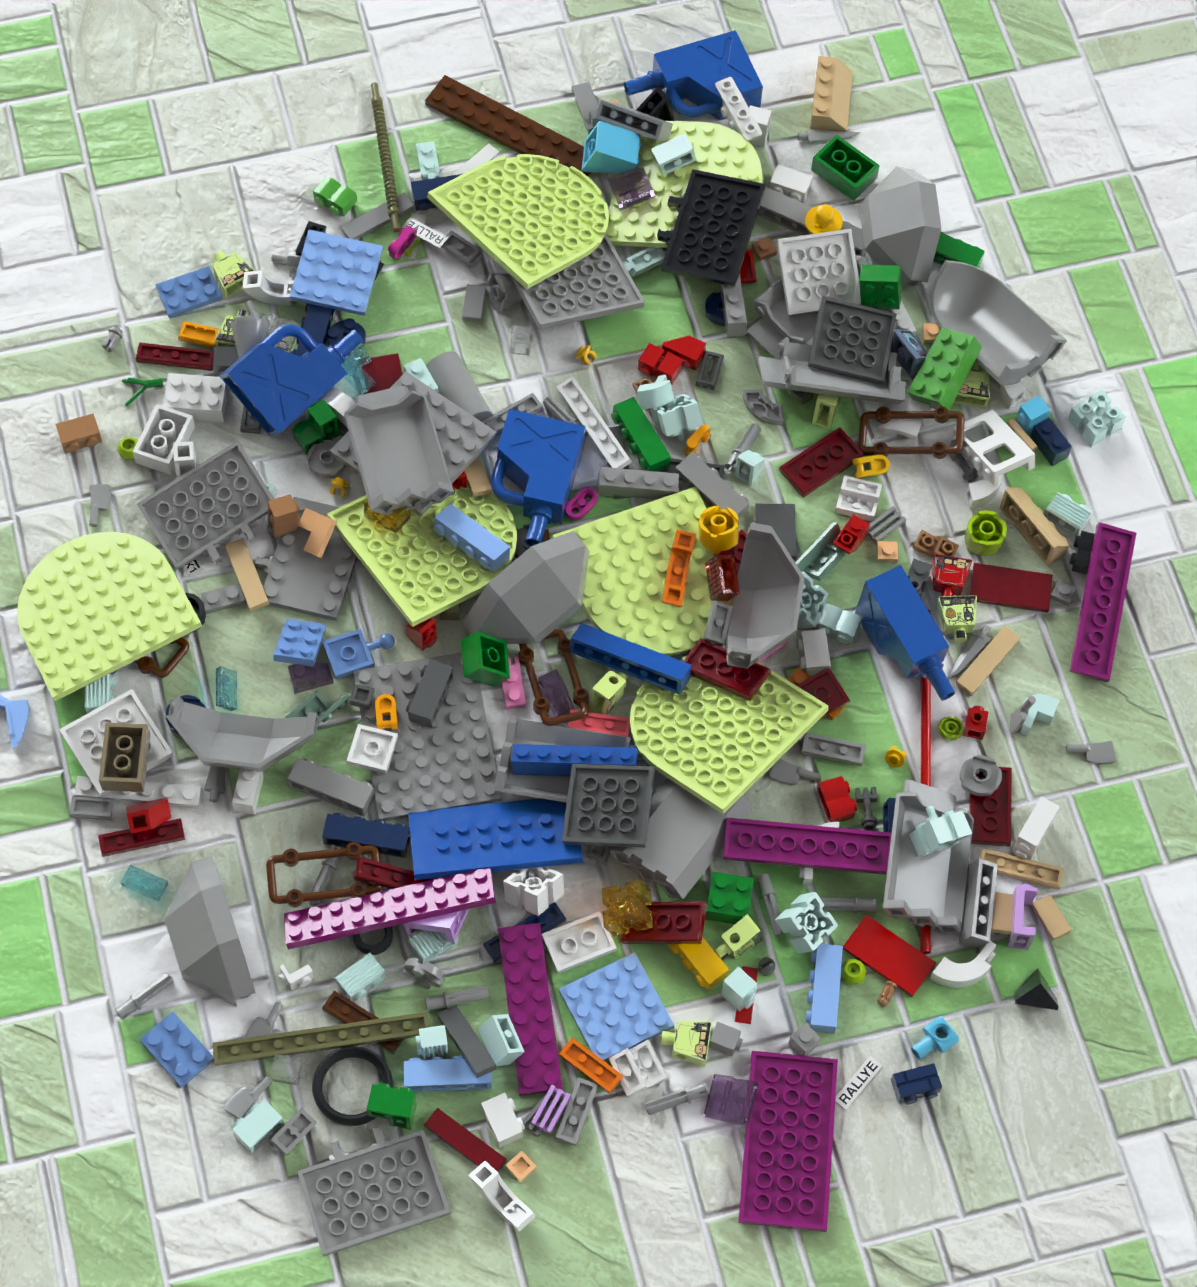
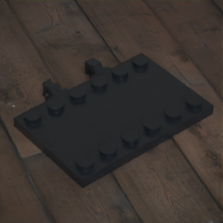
[657,169,766,287]

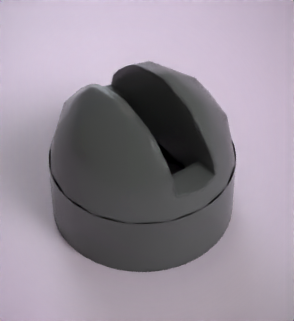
[758,957,775,976]

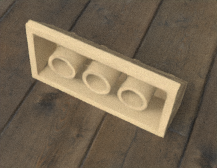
[810,56,853,131]
[999,487,1069,566]

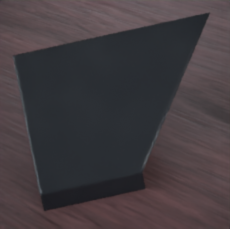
[636,86,675,121]
[1014,969,1059,1010]

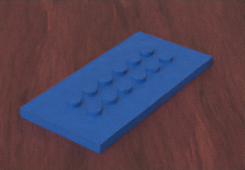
[408,798,583,880]

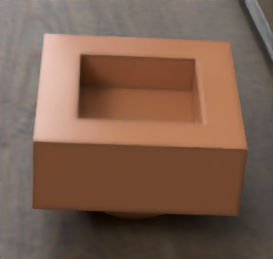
[752,237,777,261]

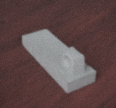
[571,82,604,134]

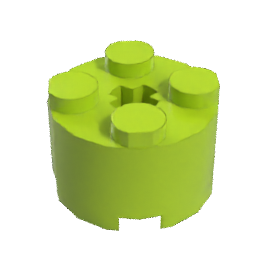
[964,510,1007,556]

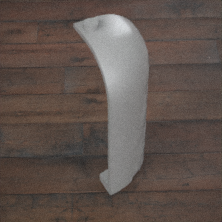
[931,260,1067,385]

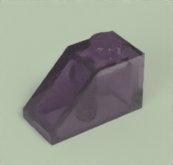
[287,662,334,694]
[538,669,575,717]

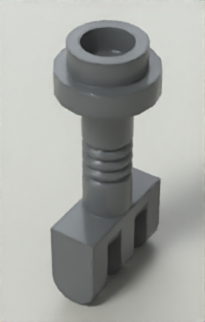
[949,440,978,482]
[855,787,878,831]

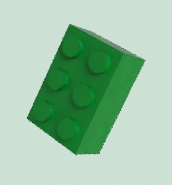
[811,134,880,201]

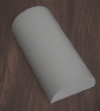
[426,352,493,421]

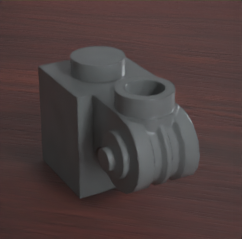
[907,558,932,597]

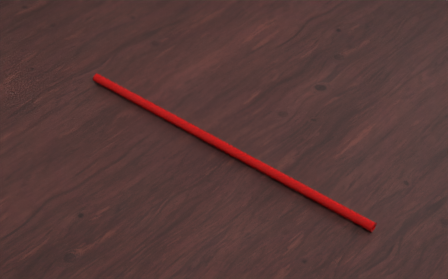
[920,609,931,955]

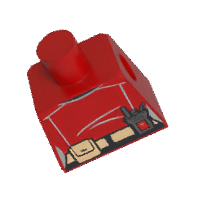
[932,554,972,597]

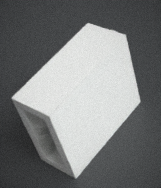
[1012,796,1060,860]

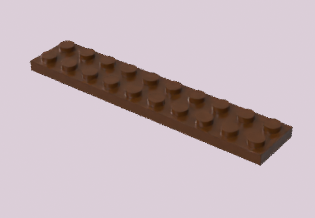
[425,75,591,176]

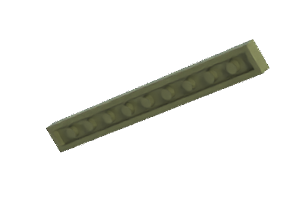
[212,1012,430,1066]

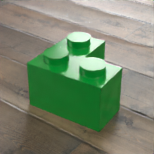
[292,400,339,455]
[366,1083,417,1130]

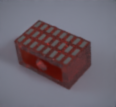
[705,555,740,601]

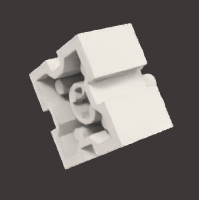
[503,867,564,916]

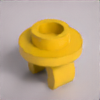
[576,344,597,365]
[330,477,350,497]
[885,746,906,768]

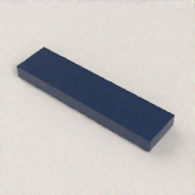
[483,902,566,963]

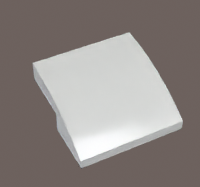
[878,399,930,440]
[835,475,882,522]
[609,1040,669,1097]

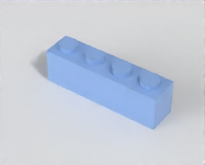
[434,503,510,573]
[806,943,843,1034]
[404,1056,492,1092]

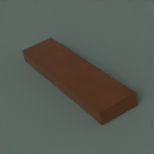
[322,990,404,1054]

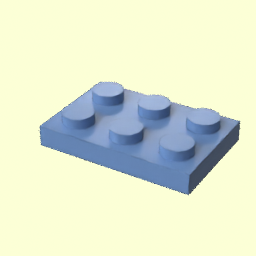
[155,266,223,318]
[273,619,326,667]
[139,1012,214,1088]

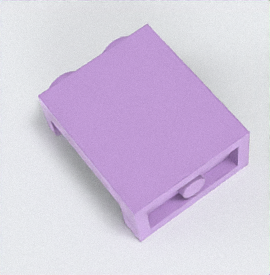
[1007,884,1037,950]
[403,909,469,942]

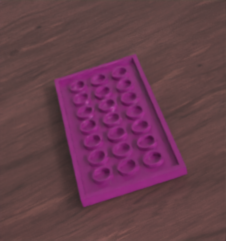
[738,1051,838,1232]

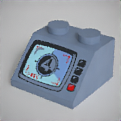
[890,329,929,379]

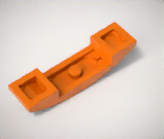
[662,529,696,607]

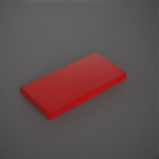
[843,915,936,997]

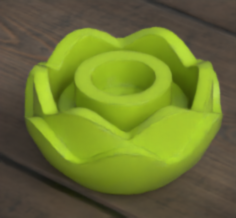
[117,437,138,460]
[938,716,964,741]
[840,959,866,985]

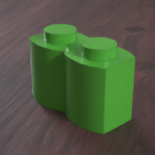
[313,176,357,216]

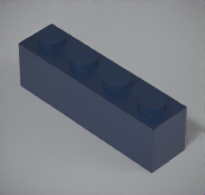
[411,174,462,211]
[292,303,335,357]
[322,813,410,858]

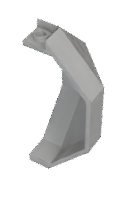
[859,166,941,289]
[727,522,804,669]
[462,531,590,644]
[165,696,319,772]
[164,856,256,1006]

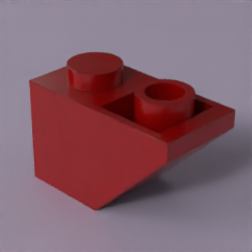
[662,335,707,370]
[832,514,870,555]
[405,618,437,651]
[126,798,172,834]

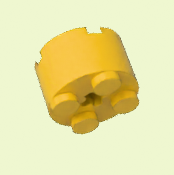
[699,506,739,554]

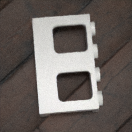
[952,409,1035,486]

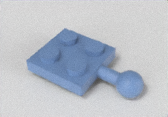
[322,629,395,679]

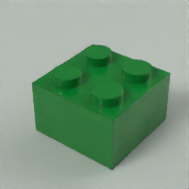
[859,264,902,309]
[460,631,510,686]
[705,872,754,924]

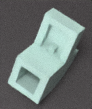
[637,375,674,410]
[1020,694,1060,736]

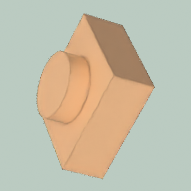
[922,323,941,344]
[877,541,898,563]
[506,1151,537,1183]

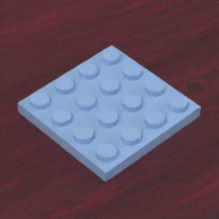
[290,230,383,316]
[559,952,674,1061]

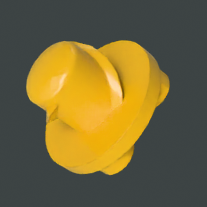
[805,204,843,234]

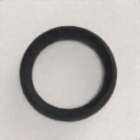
[312,1046,393,1126]

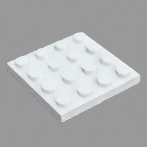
[776,229,861,316]
[59,689,174,797]

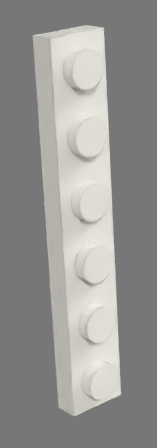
[557,376,632,469]
[74,776,202,808]

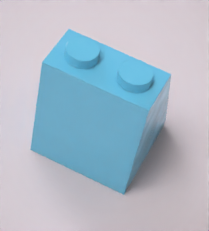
[582,121,641,174]

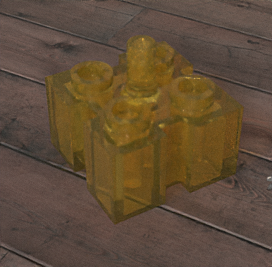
[602,879,653,936]

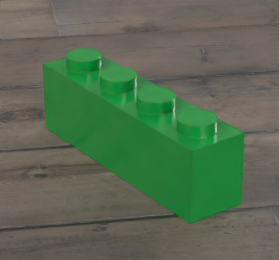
[933,232,985,268]
[611,397,671,472]

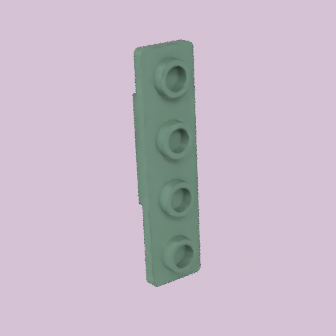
[795,522,845,581]
[285,690,351,729]

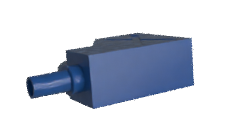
[624,30,763,121]
[219,324,363,436]
[491,409,585,546]
[855,565,955,701]

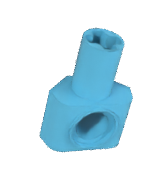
[911,1016,959,1060]

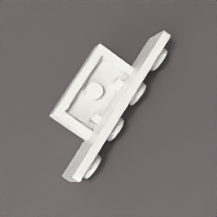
[715,77,762,141]

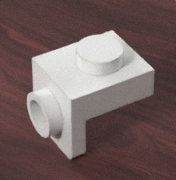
[279,964,314,991]

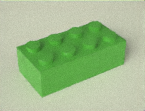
[907,327,982,410]

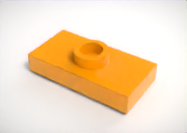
[178,321,220,348]

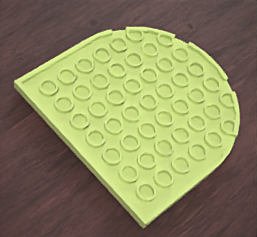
[606,121,763,248]
[427,154,609,289]
[327,481,517,627]
[551,487,735,656]
[17,532,202,701]
[630,656,828,814]

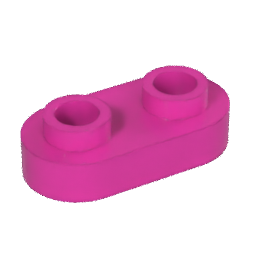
[388,226,417,260]
[565,487,598,521]

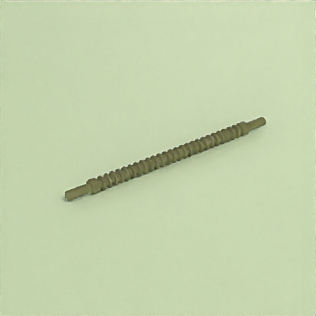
[371,82,400,232]

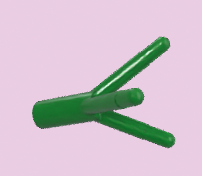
[122,377,163,406]

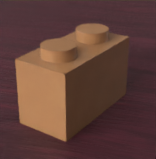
[56,413,102,453]
[268,494,300,537]

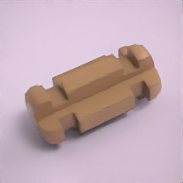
[877,981,897,1007]

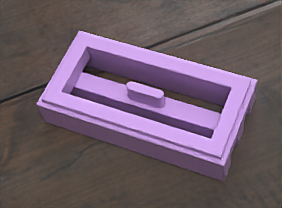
[531,1085,571,1134]

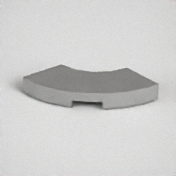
[742,389,784,426]

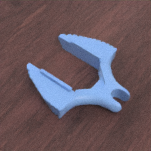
[0,695,29,749]

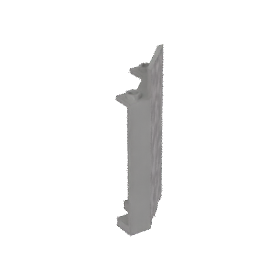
[746,255,867,359]
[757,337,906,405]
[344,386,454,515]
[494,717,650,803]
[610,778,752,899]
[883,780,974,933]

